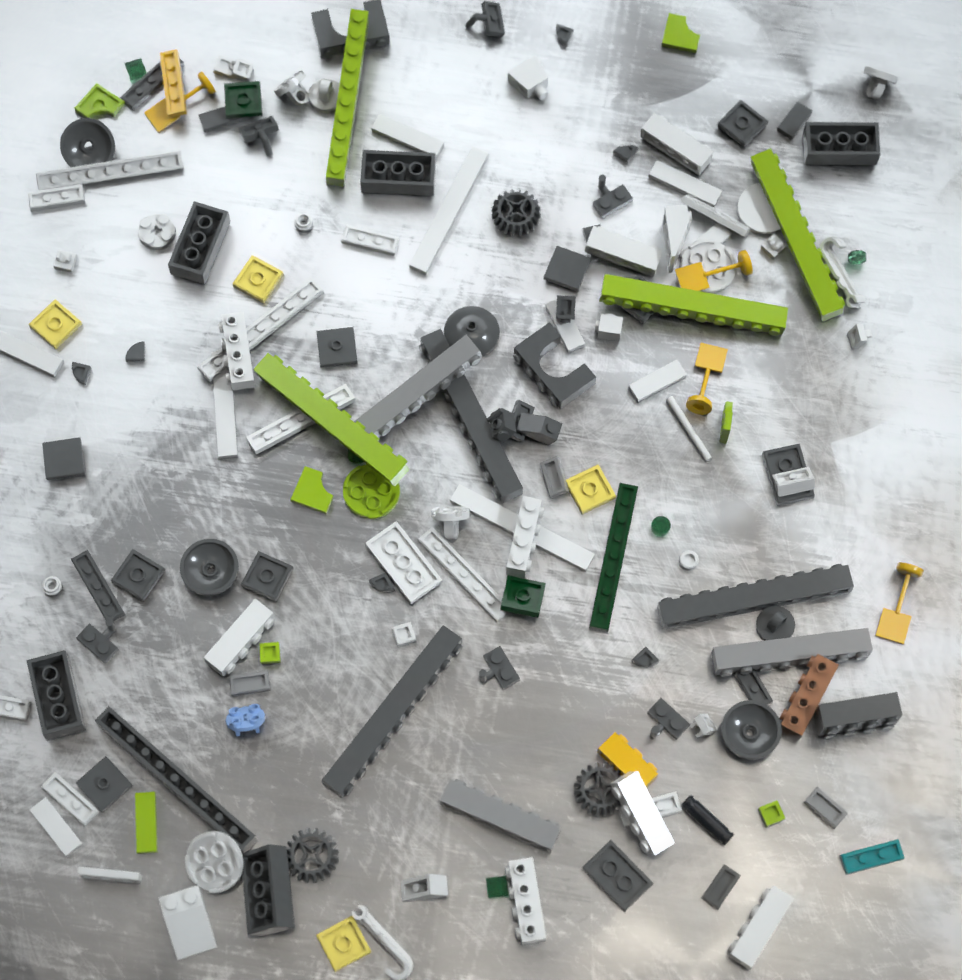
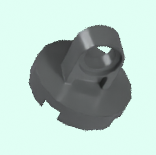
[756,605,795,641]

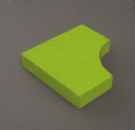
[661,13,700,53]
[74,83,125,118]
[719,401,733,444]
[290,466,334,514]

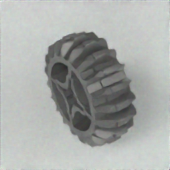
[491,188,541,237]
[574,762,621,817]
[287,828,339,883]

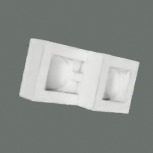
[213,55,254,80]

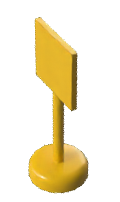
[144,71,216,132]
[675,250,753,291]
[686,343,728,415]
[875,562,924,644]

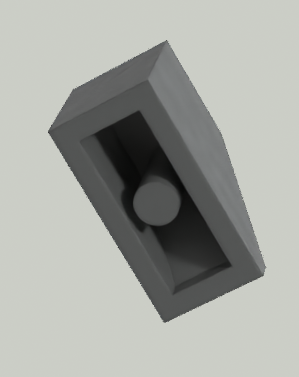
[516,413,562,446]

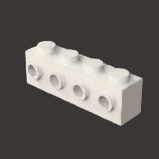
[640,113,714,175]
[584,226,663,277]
[218,311,255,391]
[506,496,545,579]
[204,599,275,677]
[610,771,674,855]
[505,857,546,945]
[728,885,794,970]

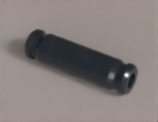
[681,795,734,845]

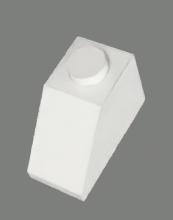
[401,874,448,902]

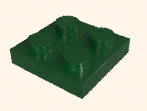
[224,81,263,119]
[500,575,546,618]

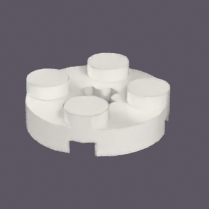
[138,214,176,250]

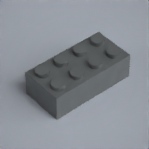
[803,122,881,165]
[360,150,436,196]
[168,201,231,285]
[26,650,86,741]
[813,692,903,739]
[242,844,294,936]

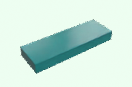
[840,839,905,875]

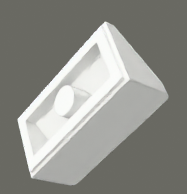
[772,467,815,497]

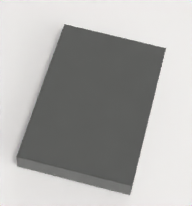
[762,443,815,506]
[582,840,654,913]

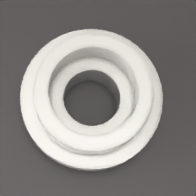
[295,213,313,231]
[42,576,62,596]

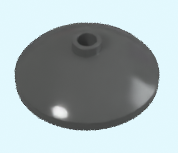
[60,118,115,167]
[444,306,500,356]
[180,539,239,595]
[721,700,782,760]

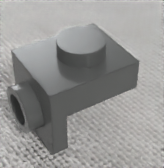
[556,295,576,323]

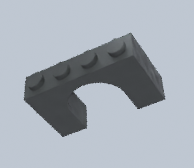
[311,0,390,58]
[513,322,596,410]

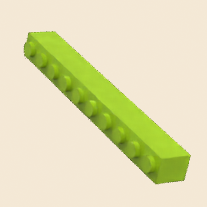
[326,9,369,187]
[751,148,845,322]
[599,274,788,336]
[253,353,410,487]

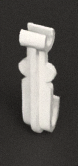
[820,237,866,308]
[352,905,413,980]

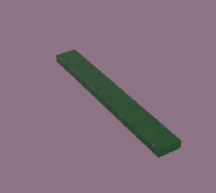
[589,483,638,632]

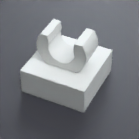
[761,234,787,260]
[53,250,77,273]
[848,324,872,349]
[690,714,717,737]

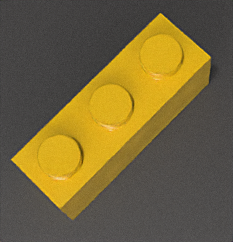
[597,732,658,788]

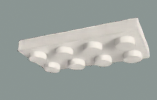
[365,521,442,604]

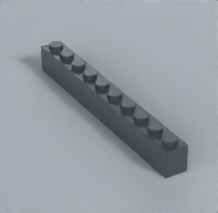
[419,329,523,503]
[657,564,854,630]
[322,625,463,798]
[95,706,258,853]

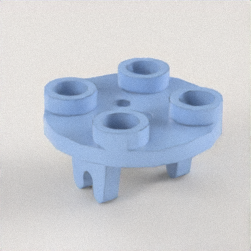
[225,704,265,736]

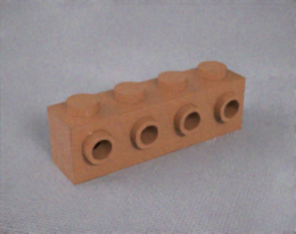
[779,654,839,735]

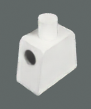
[507,55,549,100]

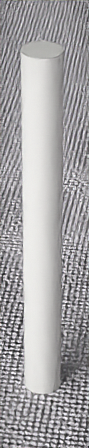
[666,396,712,462]

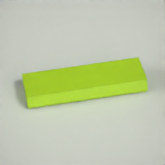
[135,791,158,854]

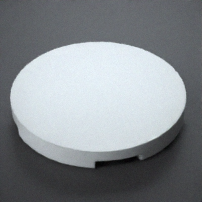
[737,183,781,235]
[680,239,736,294]
[185,831,243,893]

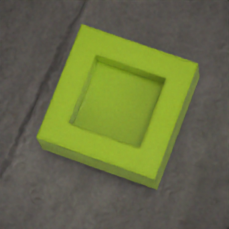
[259,642,281,664]
[758,800,786,827]

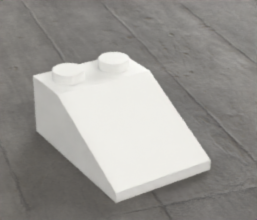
[662,204,692,272]
[159,885,217,960]

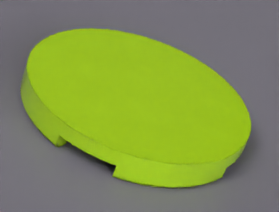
[343,464,400,519]

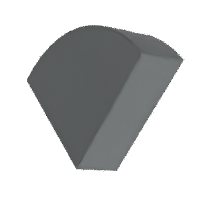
[556,24,574,47]
[613,145,638,163]
[125,341,145,362]
[72,362,91,385]
[369,572,395,592]
[631,647,659,667]

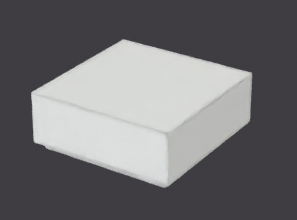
[392,622,416,647]

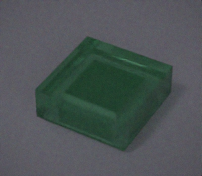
[124,58,147,81]
[486,876,509,899]

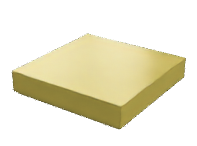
[232,255,284,303]
[29,299,82,349]
[566,464,616,515]
[316,916,372,972]

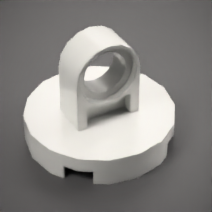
[863,66,899,100]
[274,70,309,105]
[309,78,339,113]
[431,506,470,539]

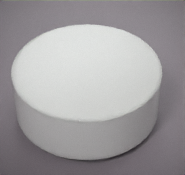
[679,550,699,571]

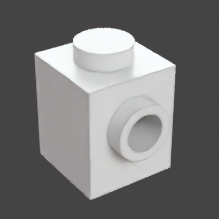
[595,313,623,342]

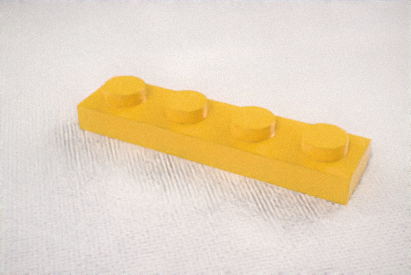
[160,49,187,118]

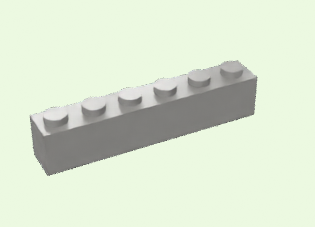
[440,779,561,853]

